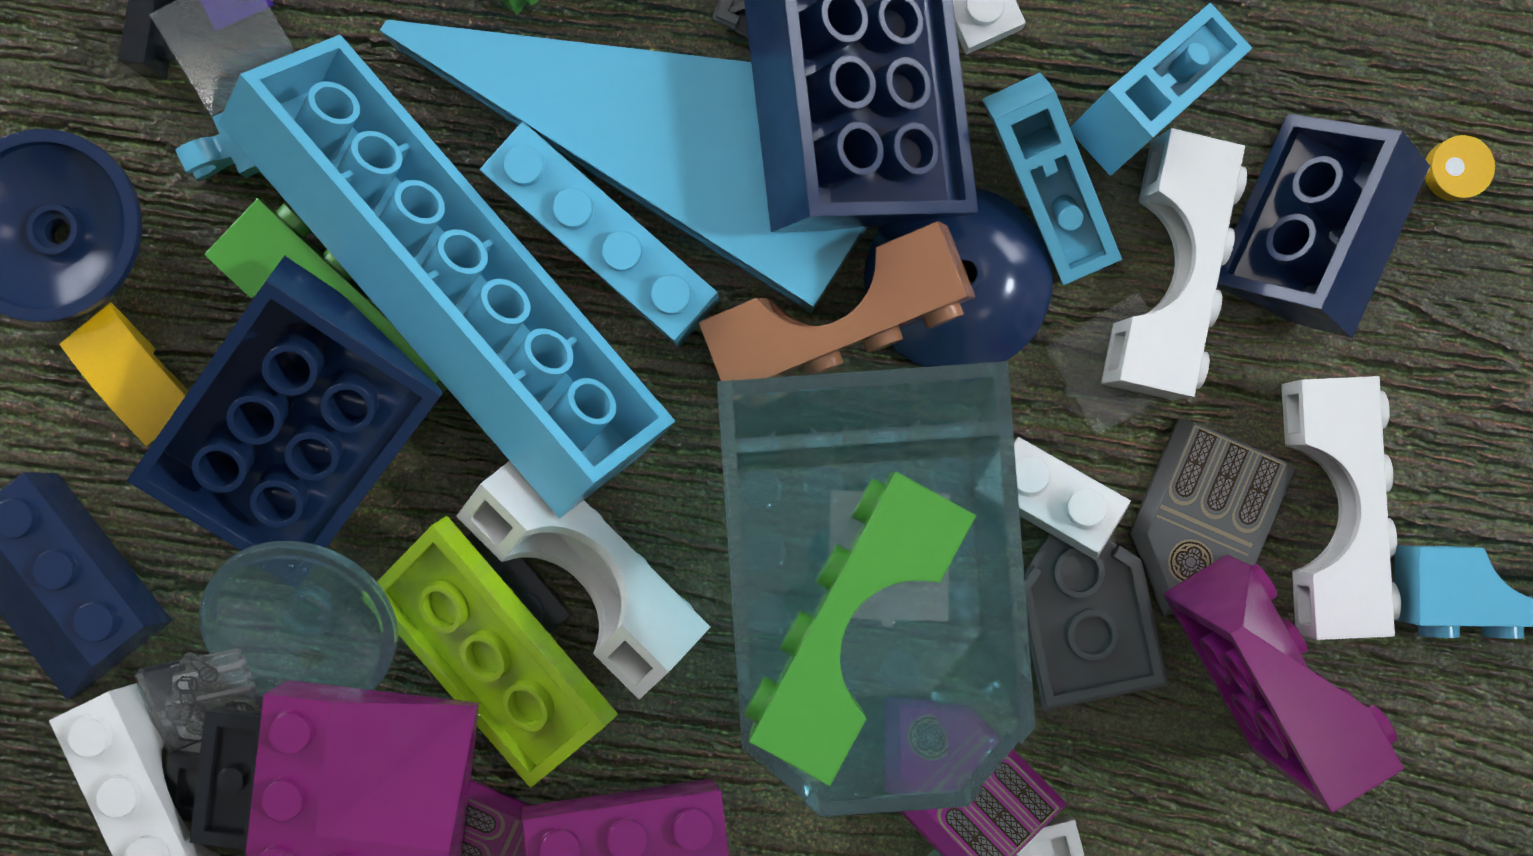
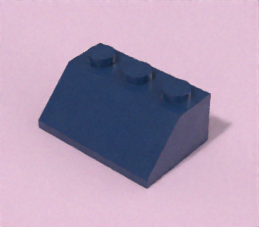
[1217,114,1431,338]
[0,472,173,701]

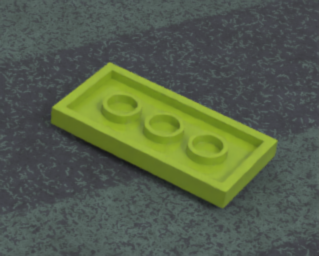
[364,516,618,788]

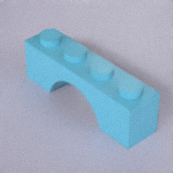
[479,121,719,348]
[1394,545,1533,639]

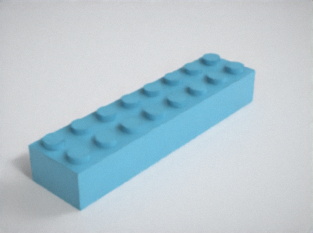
[219,35,675,518]

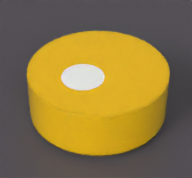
[1425,135,1495,202]

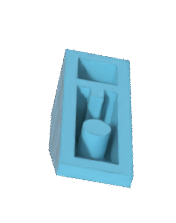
[1070,3,1252,176]
[982,72,1122,285]

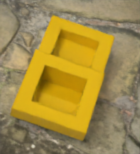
[59,302,189,447]

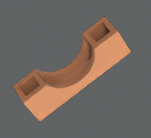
[698,221,976,401]

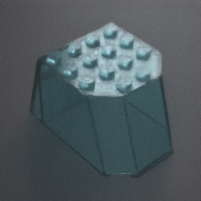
[717,361,1036,817]

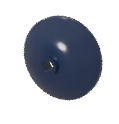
[0,129,142,323]
[864,188,1053,374]

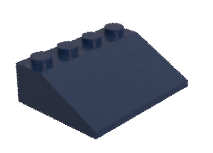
[744,0,978,232]
[127,255,443,585]

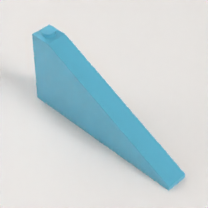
[380,20,868,314]

